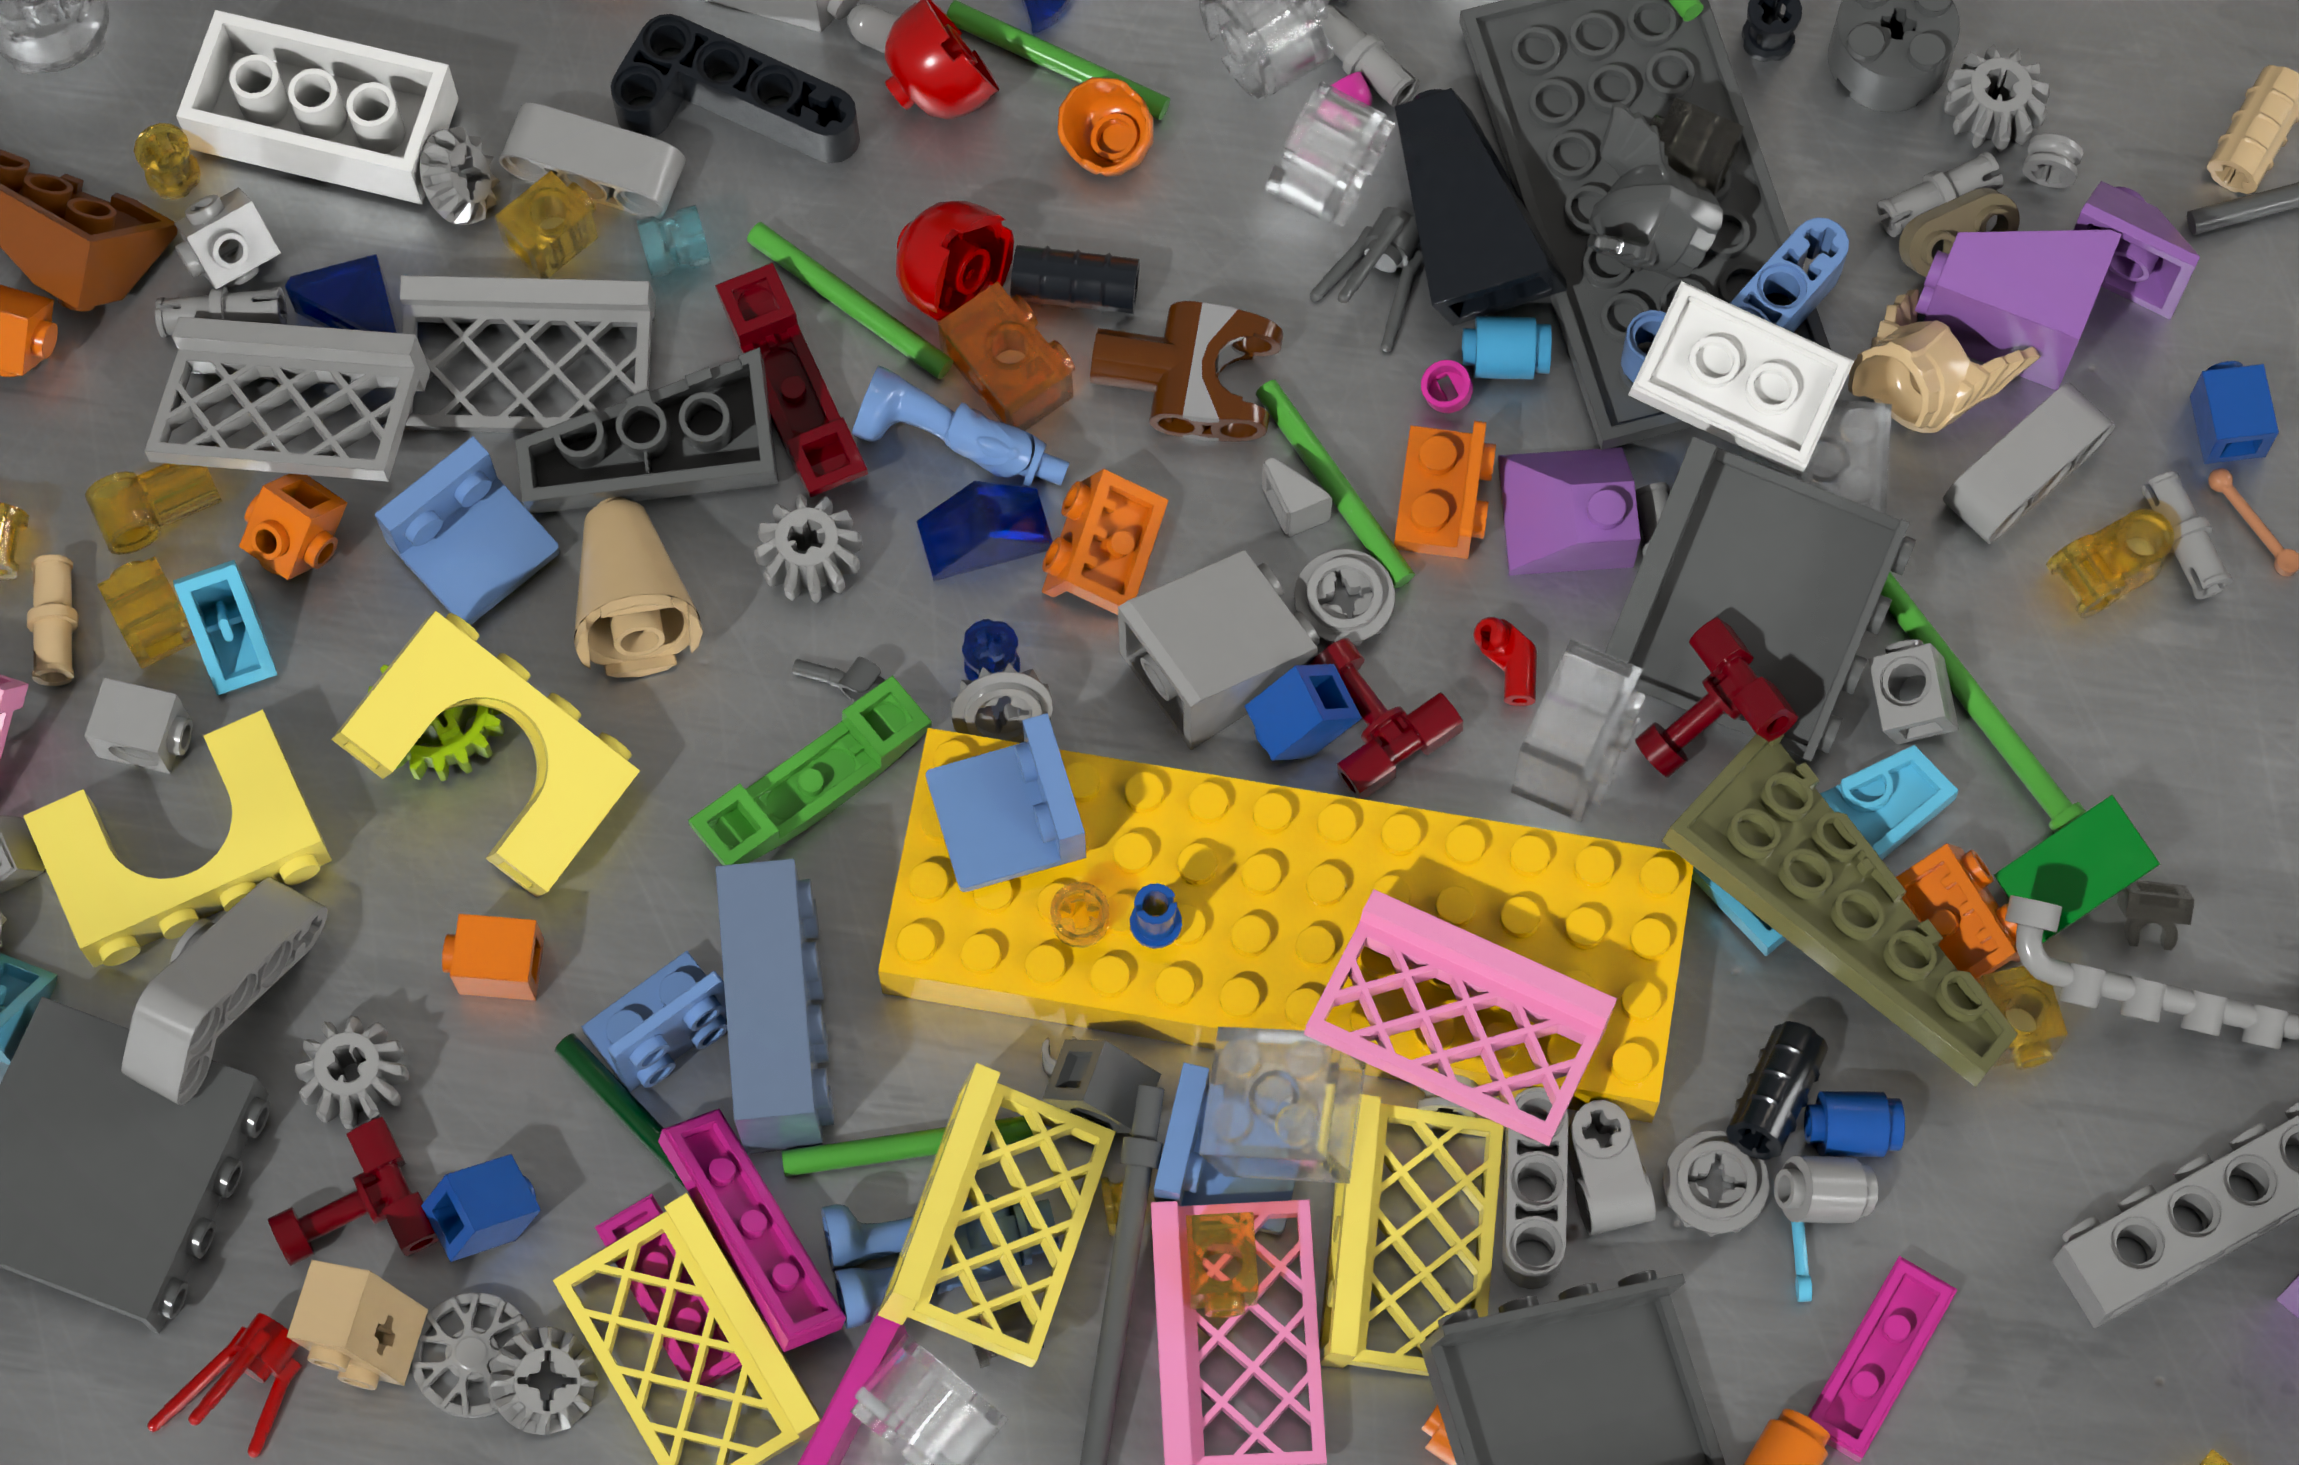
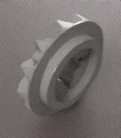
[420,126,500,226]
[1294,549,1395,647]
[950,663,1053,743]
[1662,1130,1769,1237]
[490,1327,599,1435]

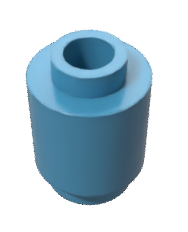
[1462,316,1552,380]

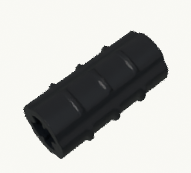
[1010,245,1140,314]
[1726,1021,1828,1160]

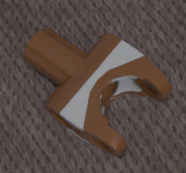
[1090,301,1284,442]

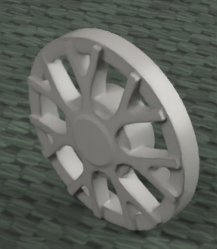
[411,1293,533,1418]

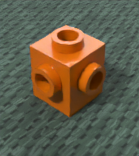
[239,474,348,580]

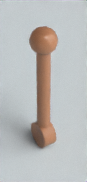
[2208,468,2299,576]

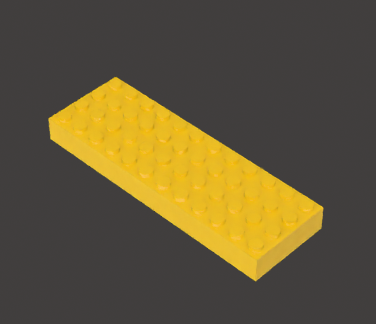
[878,728,1694,1123]

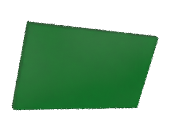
[1994,795,2161,944]

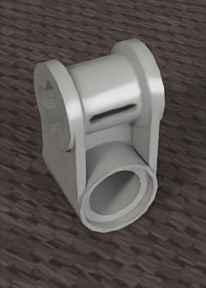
[1568,1100,1656,1235]

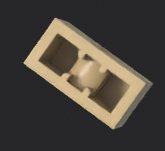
[287,1260,428,1390]

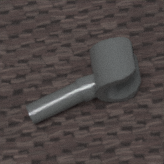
[792,657,885,702]

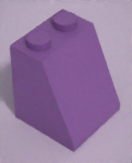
[1915,230,2122,390]

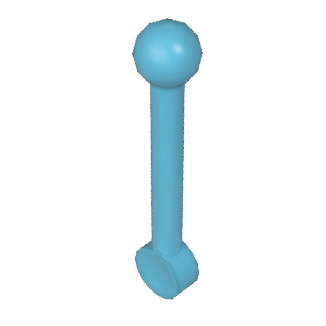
[1791,1221,1812,1302]

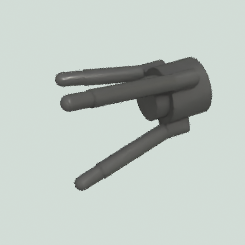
[1310,207,1423,352]

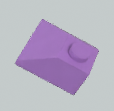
[2074,181,2200,320]
[1498,447,1641,576]

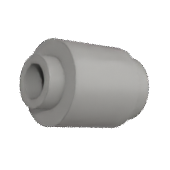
[1774,1156,1878,1223]

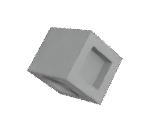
[1868,640,1959,745]
[84,678,193,774]

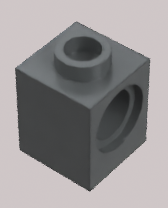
[1042,1039,1161,1134]

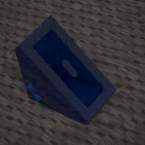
[284,254,400,333]
[917,481,1053,581]

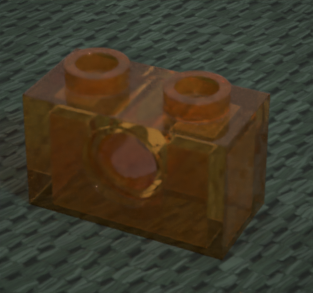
[938,281,1075,431]

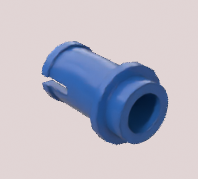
[1130,883,1182,949]

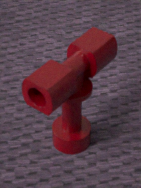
[1635,617,1799,778]
[1310,638,1464,799]
[268,1117,439,1266]

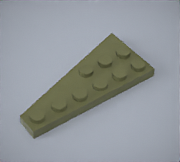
[1662,734,2018,1087]

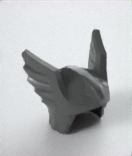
[1587,101,1723,278]

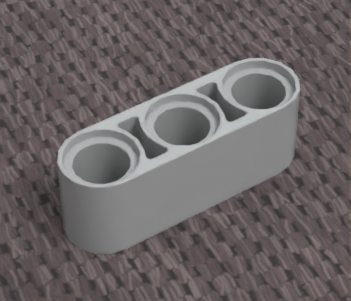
[499,103,686,218]
[1943,382,2115,544]
[1502,1087,1568,1289]

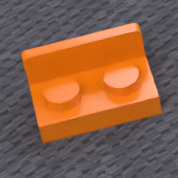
[1394,421,1496,559]
[1042,469,1169,615]
[1896,843,2020,982]

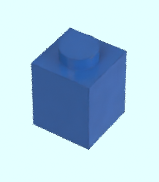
[2190,361,2279,464]
[1244,664,1362,761]
[421,1154,541,1262]

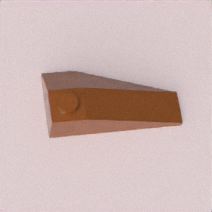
[0,149,178,312]

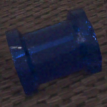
[962,619,1020,681]

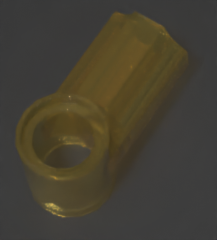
[85,463,222,555]

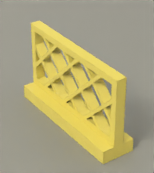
[878,1062,1116,1368]
[1319,1093,1504,1376]
[553,1193,822,1465]

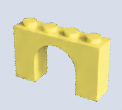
[331,611,640,898]
[23,709,332,968]

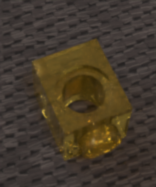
[495,171,598,279]
[97,556,196,669]
[1978,966,2068,1070]
[1186,1212,1258,1318]

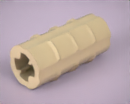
[2207,65,2299,194]

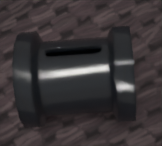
[1741,0,1802,62]

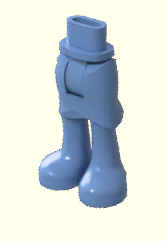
[852,365,1070,487]
[821,1194,1060,1329]

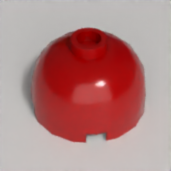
[885,0,1000,120]
[896,201,1014,328]

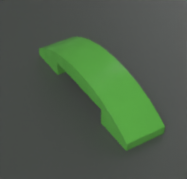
[688,675,932,865]

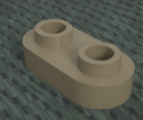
[1899,188,2020,277]

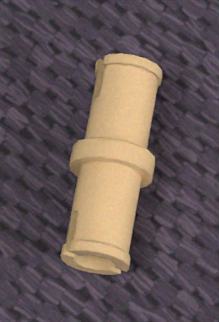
[27,554,78,686]

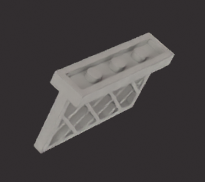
[400,275,656,433]
[144,317,431,482]

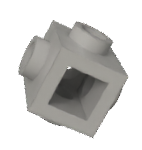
[174,187,281,290]

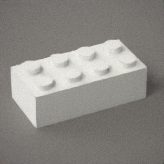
[176,10,459,205]

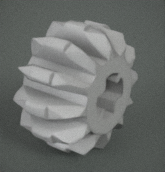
[1944,44,2050,154]
[755,493,863,604]
[294,1015,409,1130]

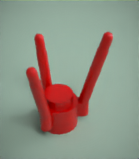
[147,1313,302,1458]

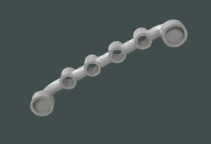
[2005,895,2299,1050]

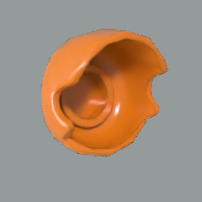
[1058,77,1153,177]

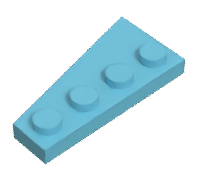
[1692,745,1959,956]

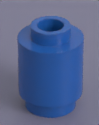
[1804,1091,1905,1157]

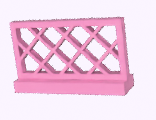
[1304,889,1617,1146]
[1151,1199,1327,1465]

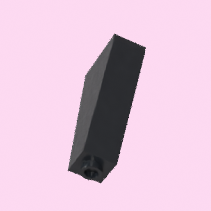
[1395,88,1568,326]

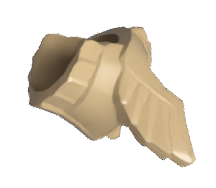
[1848,289,2041,433]

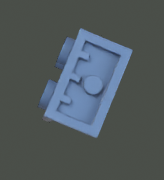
[374,436,560,625]
[926,713,1086,892]
[581,951,727,1092]
[1154,1063,1310,1235]

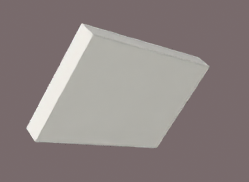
[1628,281,1854,475]

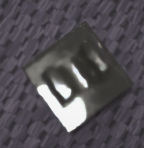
[2117,880,2195,951]

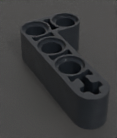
[610,14,860,163]

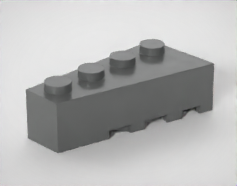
[515,347,779,514]

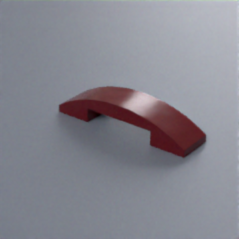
[715,262,868,498]

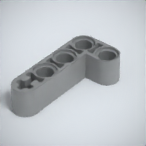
[121,877,328,1106]

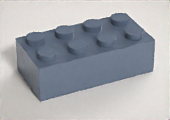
[715,859,834,1154]

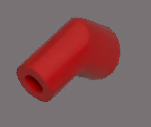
[1473,617,1537,706]

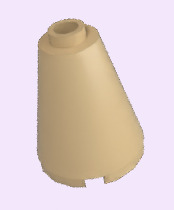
[574,497,703,678]

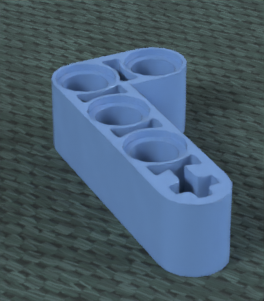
[1621,217,1849,383]

